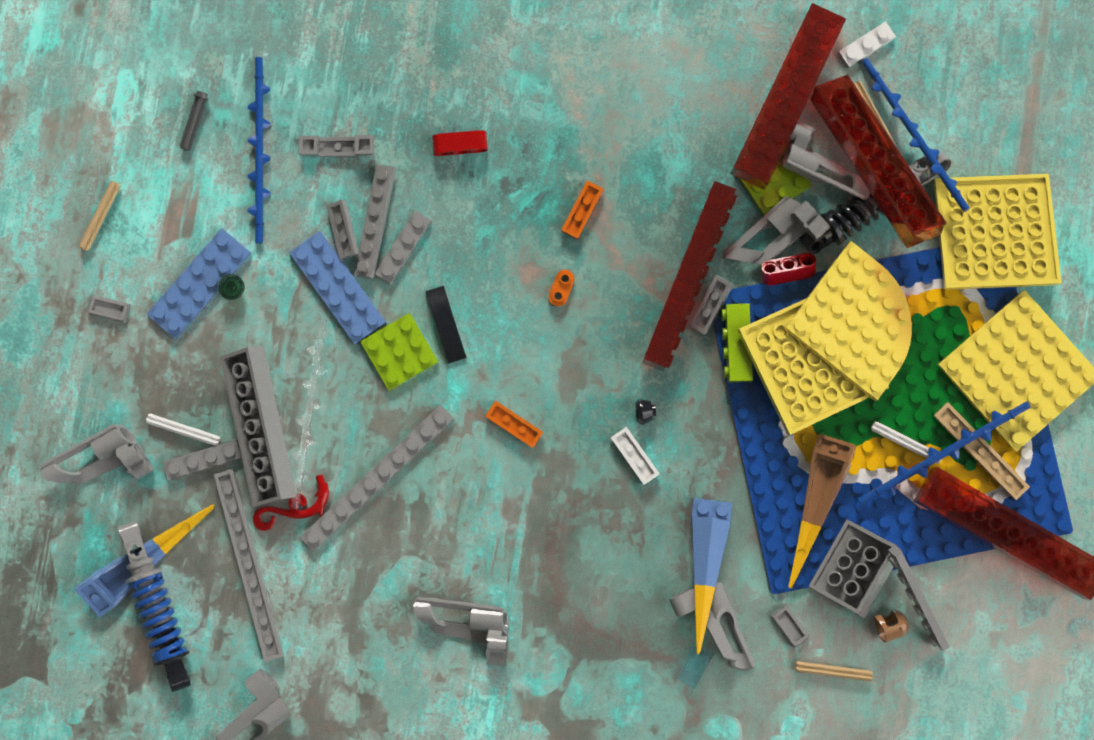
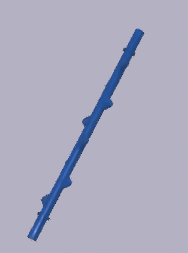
[248,57,271,244]
[861,58,970,212]
[858,401,1031,505]

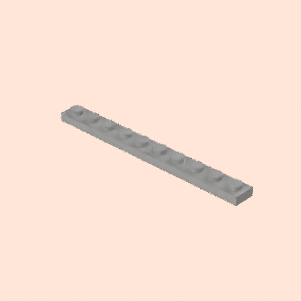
[300,405,454,551]
[213,469,284,662]

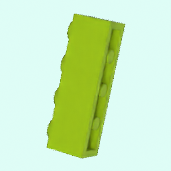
[721,303,753,383]

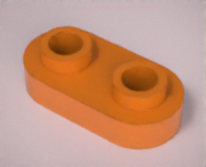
[549,270,574,307]

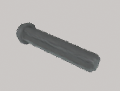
[180,91,208,151]

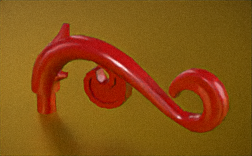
[253,474,329,531]

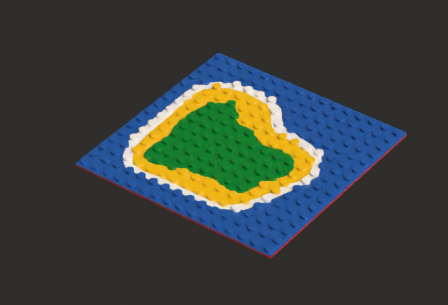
[713,247,1073,594]

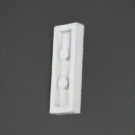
[838,21,896,68]
[611,427,659,485]

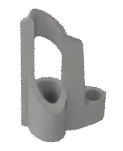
[781,121,871,200]
[724,196,830,265]
[40,424,153,485]
[669,582,755,671]
[413,597,509,667]
[216,669,291,740]

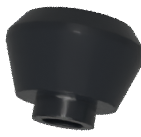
[635,399,656,425]

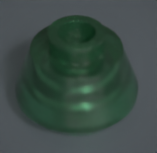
[218,274,245,300]

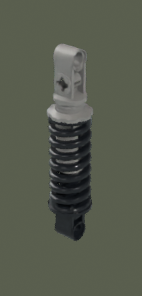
[799,149,952,254]

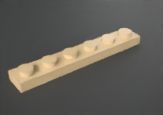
[933,402,1030,500]

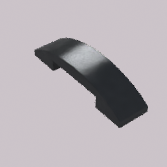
[426,286,467,364]

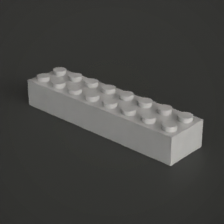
[220,346,297,507]

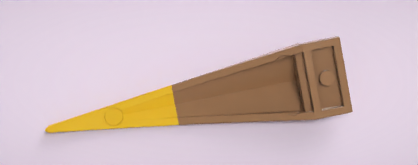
[789,434,857,589]

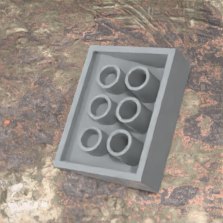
[808,520,902,619]

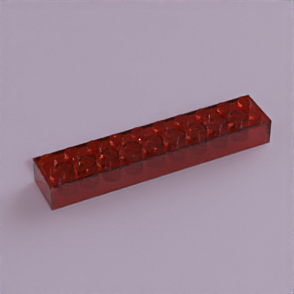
[730,3,846,190]
[810,74,947,248]
[642,181,737,371]
[913,467,1094,600]

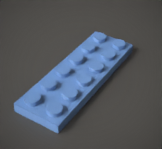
[147,228,252,339]
[289,231,386,345]

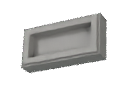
[87,295,130,323]
[771,604,810,648]

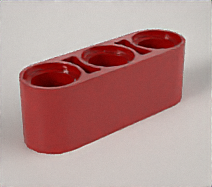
[432,130,488,156]
[761,253,816,286]

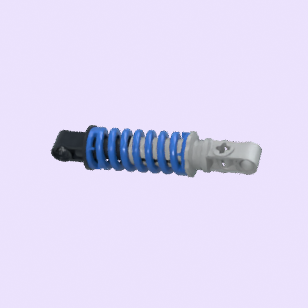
[117,521,191,693]

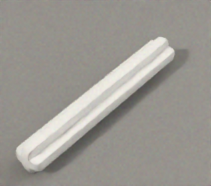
[146,414,220,446]
[871,421,942,464]

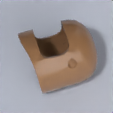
[873,610,908,643]

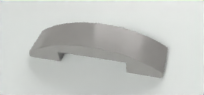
[299,135,374,157]

